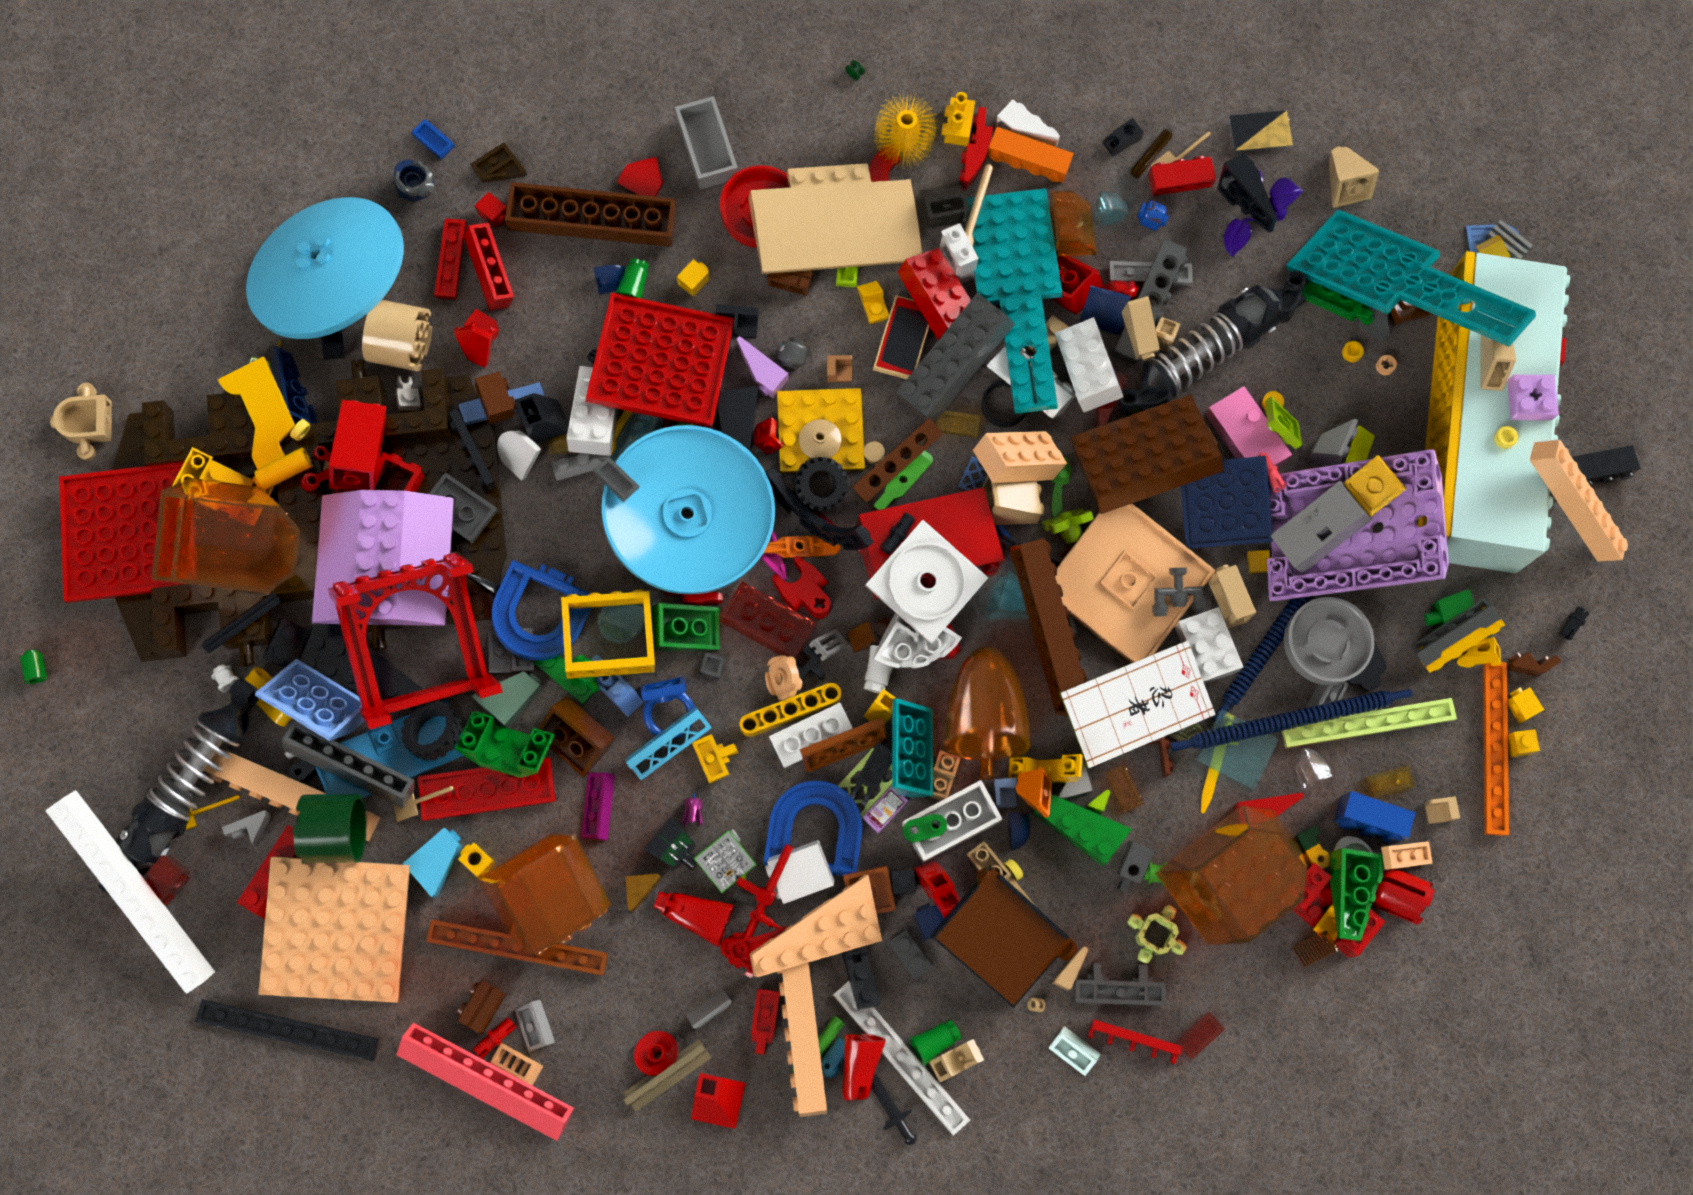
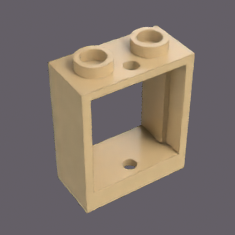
[1208,564,1256,629]

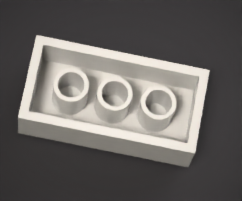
[1055,317,1123,412]
[566,366,619,456]
[902,780,1002,864]

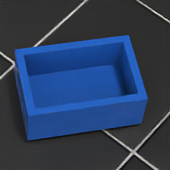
[1333,791,1416,845]

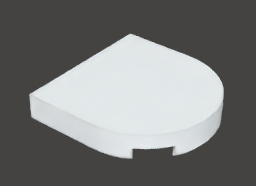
[497,430,541,481]

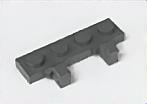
[1074,963,1166,1006]

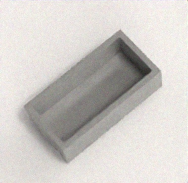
[675,96,738,190]

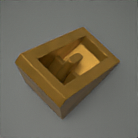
[626,874,662,913]

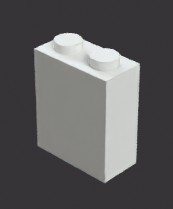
[765,840,834,904]

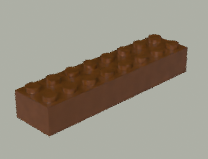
[505,182,677,247]
[1009,538,1087,716]

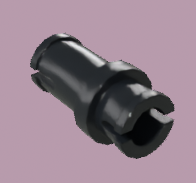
[1559,607,1589,641]

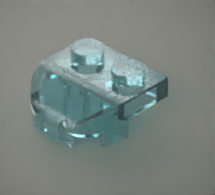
[597,604,645,644]

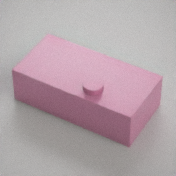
[1205,386,1292,467]

